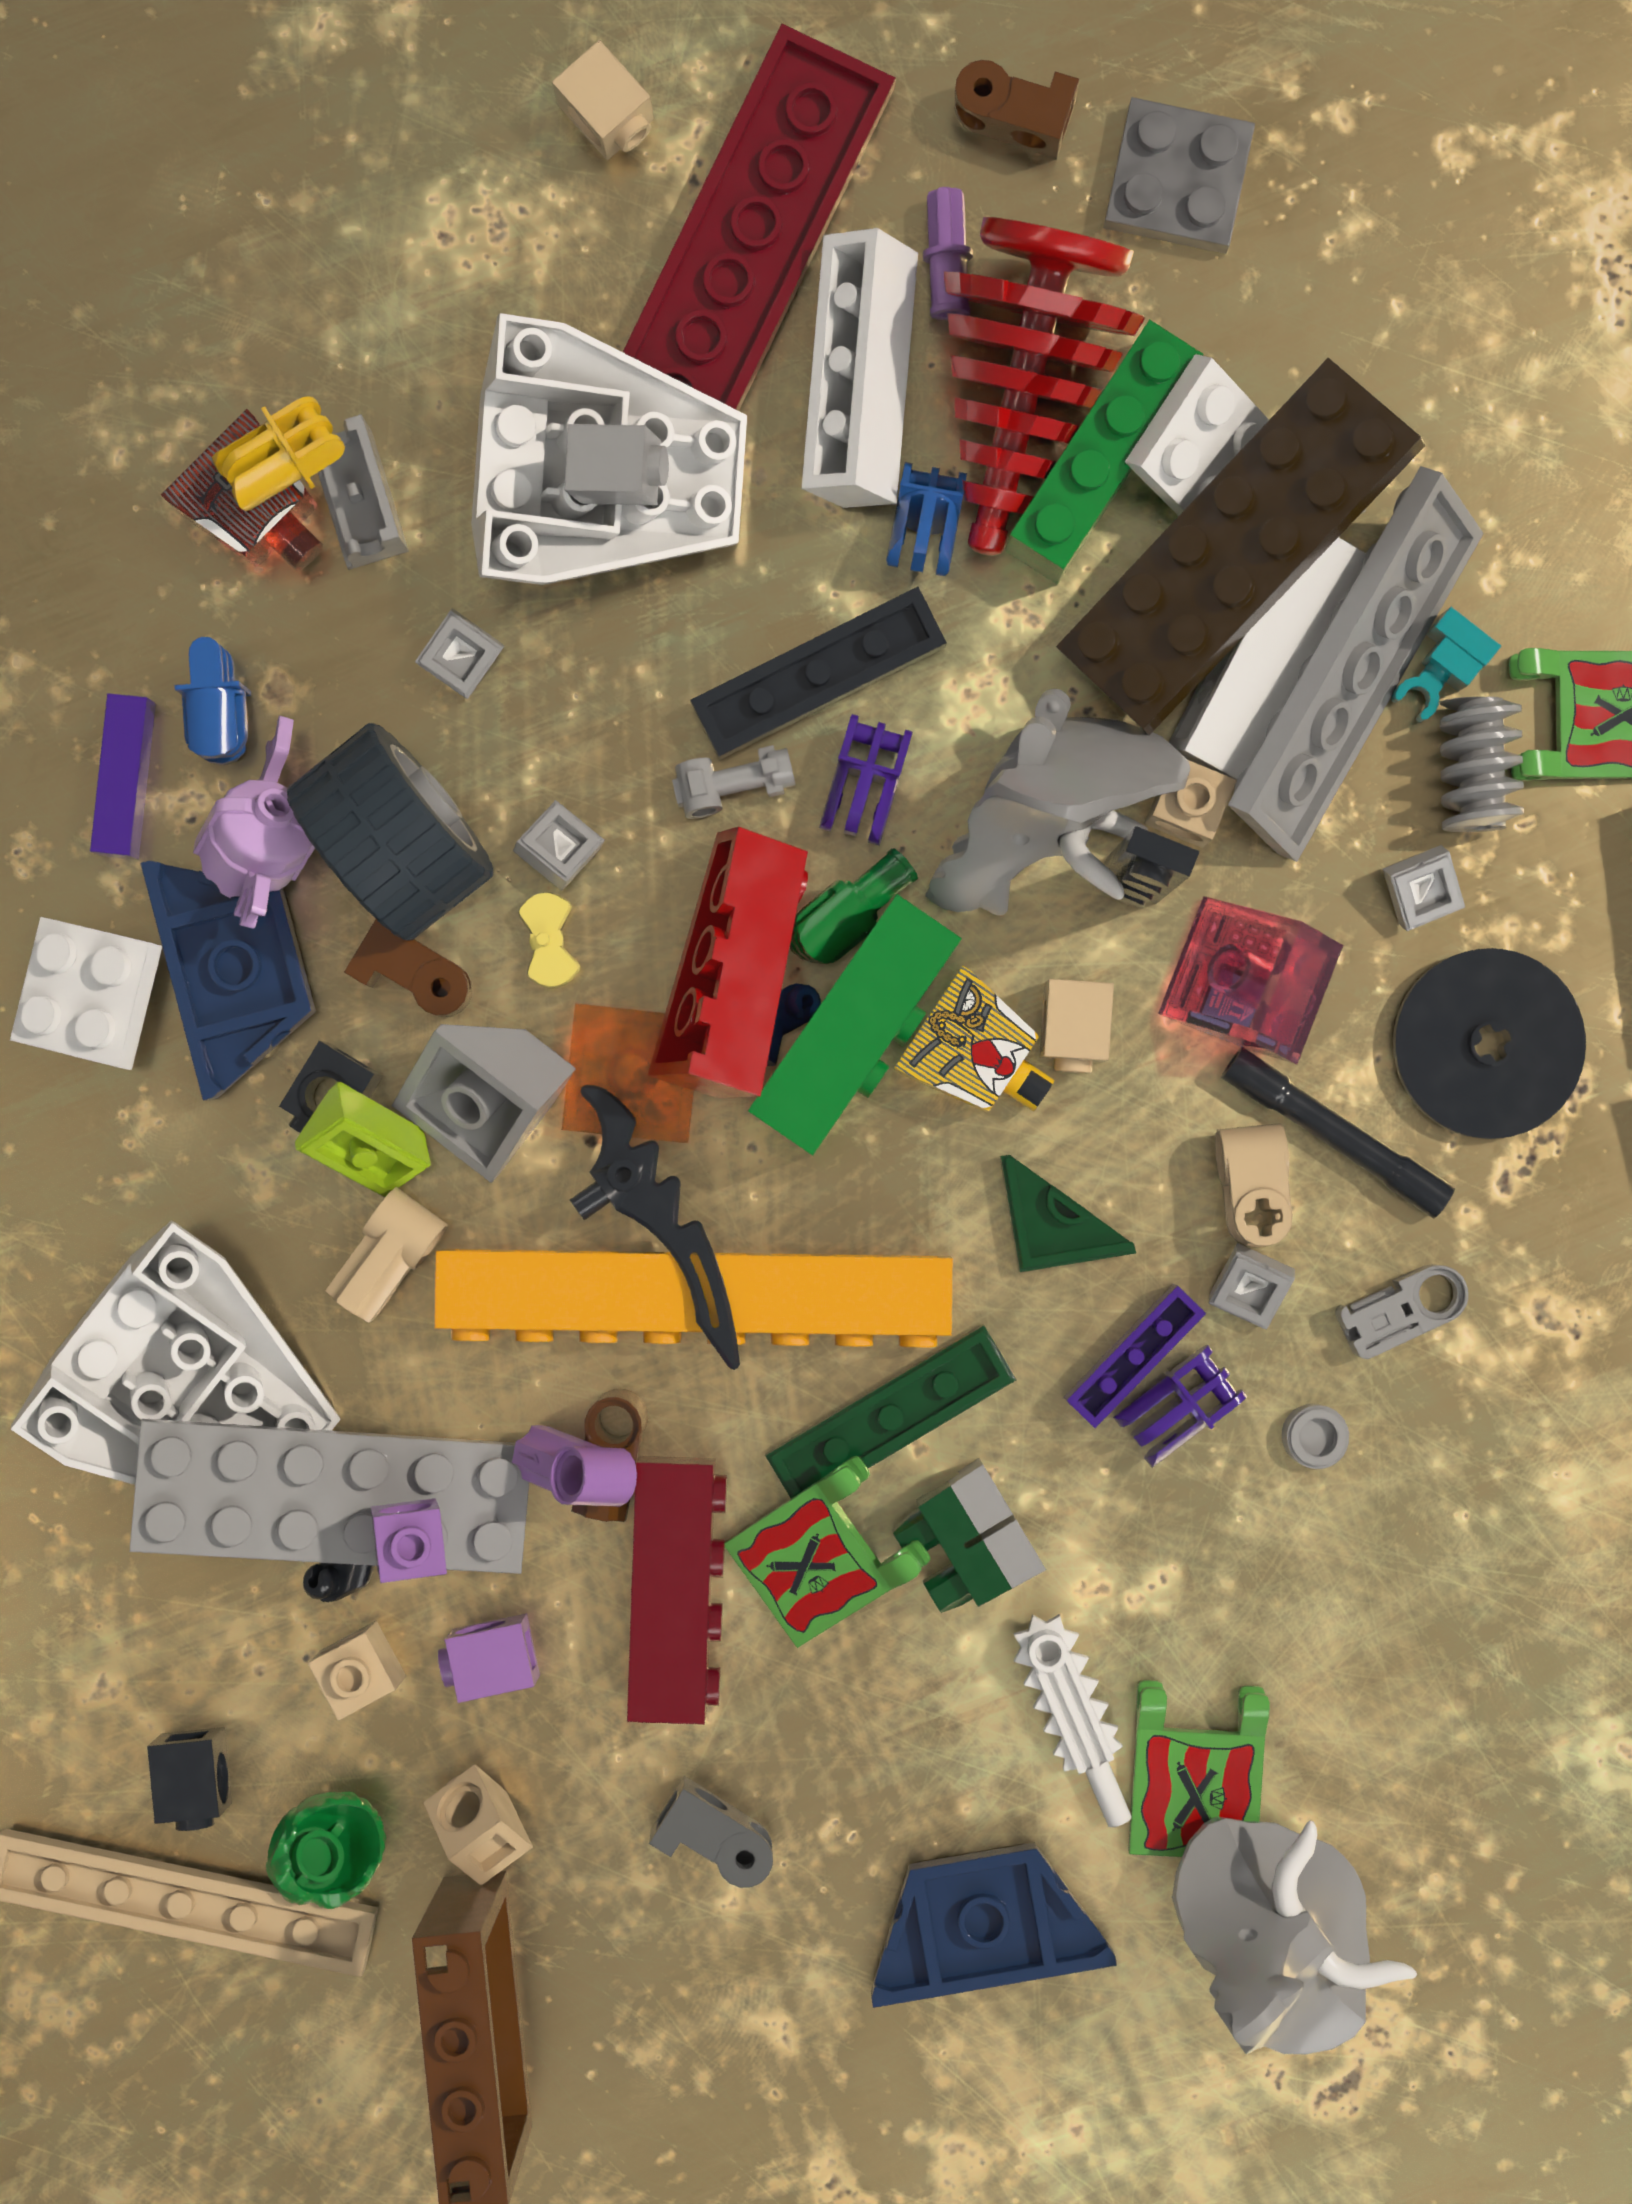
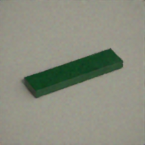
[765,1324,1017,1498]

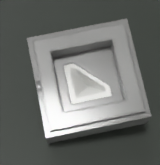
[415,608,505,699]
[513,800,605,891]
[1383,845,1465,931]
[1209,1243,1295,1330]

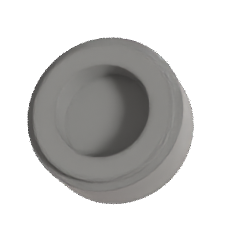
[1282,1404,1349,1469]

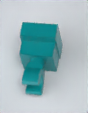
[1391,607,1501,722]

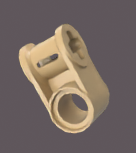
[1215,1123,1293,1248]

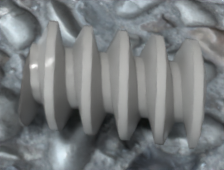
[1439,697,1524,832]

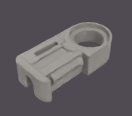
[1335,1264,1468,1359]

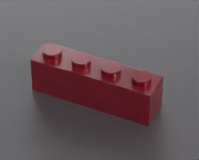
[627,1456,727,1725]

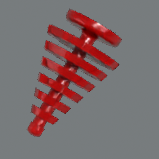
[944,217,1145,556]

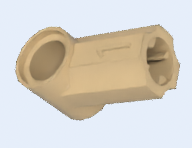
[325,1187,448,1323]

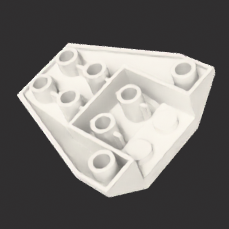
[471,313,747,585]
[11,1220,340,1485]

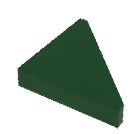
[999,1155,1136,1272]

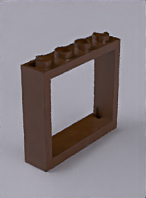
[412,1871,532,2204]

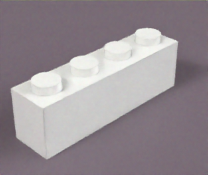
[801,228,918,508]
[1169,537,1366,780]

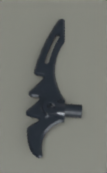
[570,1085,740,1370]

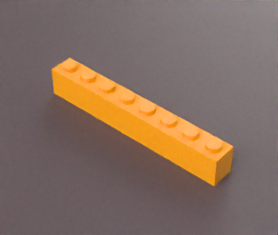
[435,1249,953,1348]

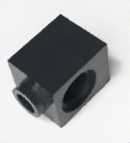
[279,1040,383,1133]
[147,1727,232,1831]

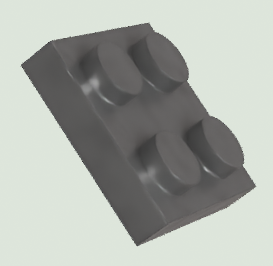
[1103,97,1255,254]

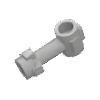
[672,745,796,819]

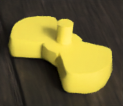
[518,892,580,988]

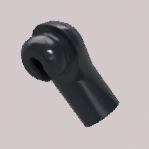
[303,1563,375,1603]

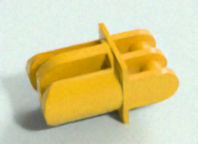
[212,396,345,511]

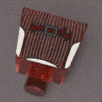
[161,409,323,571]

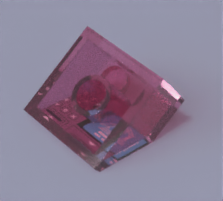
[1158,896,1344,1065]

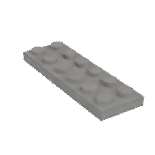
[1228,466,1484,862]
[129,1418,529,1574]

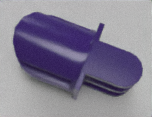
[819,714,913,846]
[1113,1345,1247,1468]

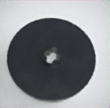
[1393,948,1586,1139]

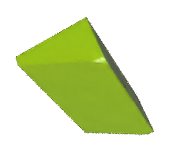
[295,1082,431,1197]

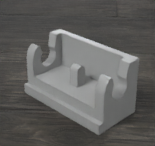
[318,414,409,570]

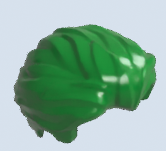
[266,1791,386,1909]

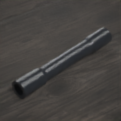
[1221,1047,1455,1219]

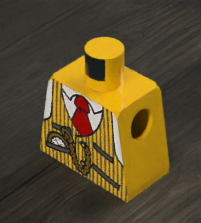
[893,966,1055,1112]

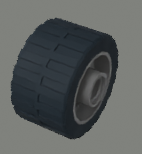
[287,723,493,940]

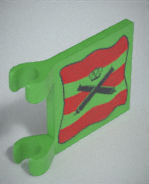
[1509,648,1632,781]
[725,1456,931,1648]
[1128,1680,1270,1857]

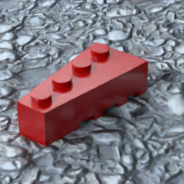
[647,826,808,1098]

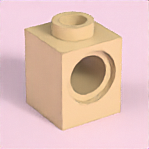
[552,39,654,161]
[1144,760,1237,848]
[1039,979,1114,1073]
[307,1620,406,1721]
[423,1764,533,1886]

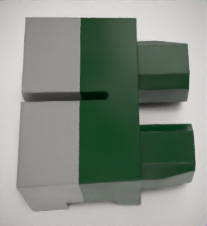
[892,1458,1046,1613]

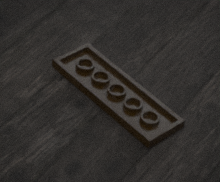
[1056,357,1425,735]

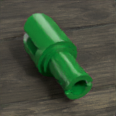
[790,848,918,964]

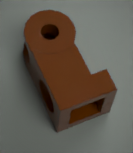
[954,60,1079,159]
[344,919,473,1017]

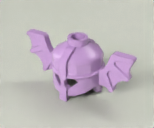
[193,716,315,929]

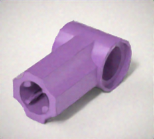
[512,1425,637,1506]

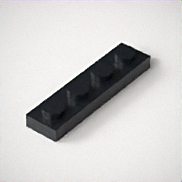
[690,587,947,760]
[1104,826,1200,908]

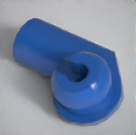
[767,983,821,1066]

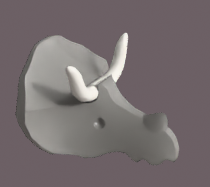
[925,689,1190,916]
[1172,1816,1417,2055]

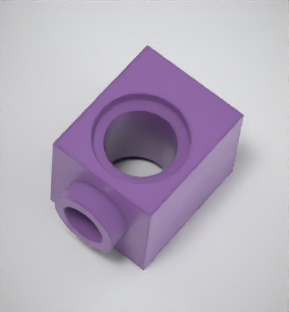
[371,1498,447,1583]
[438,1613,540,1703]

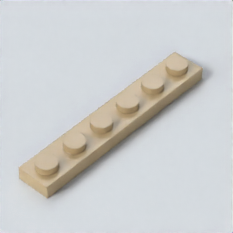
[0,1828,379,1977]

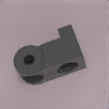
[649,1776,773,1888]

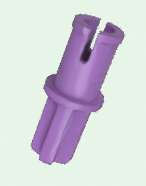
[923,187,973,320]

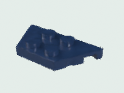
[140,861,316,1101]
[871,1842,1117,2008]

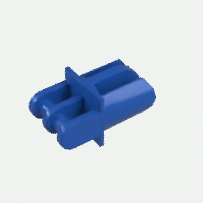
[886,462,967,576]
[175,637,251,765]

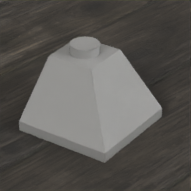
[392,1024,576,1183]

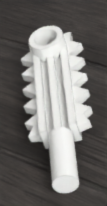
[1013,1614,1132,1827]

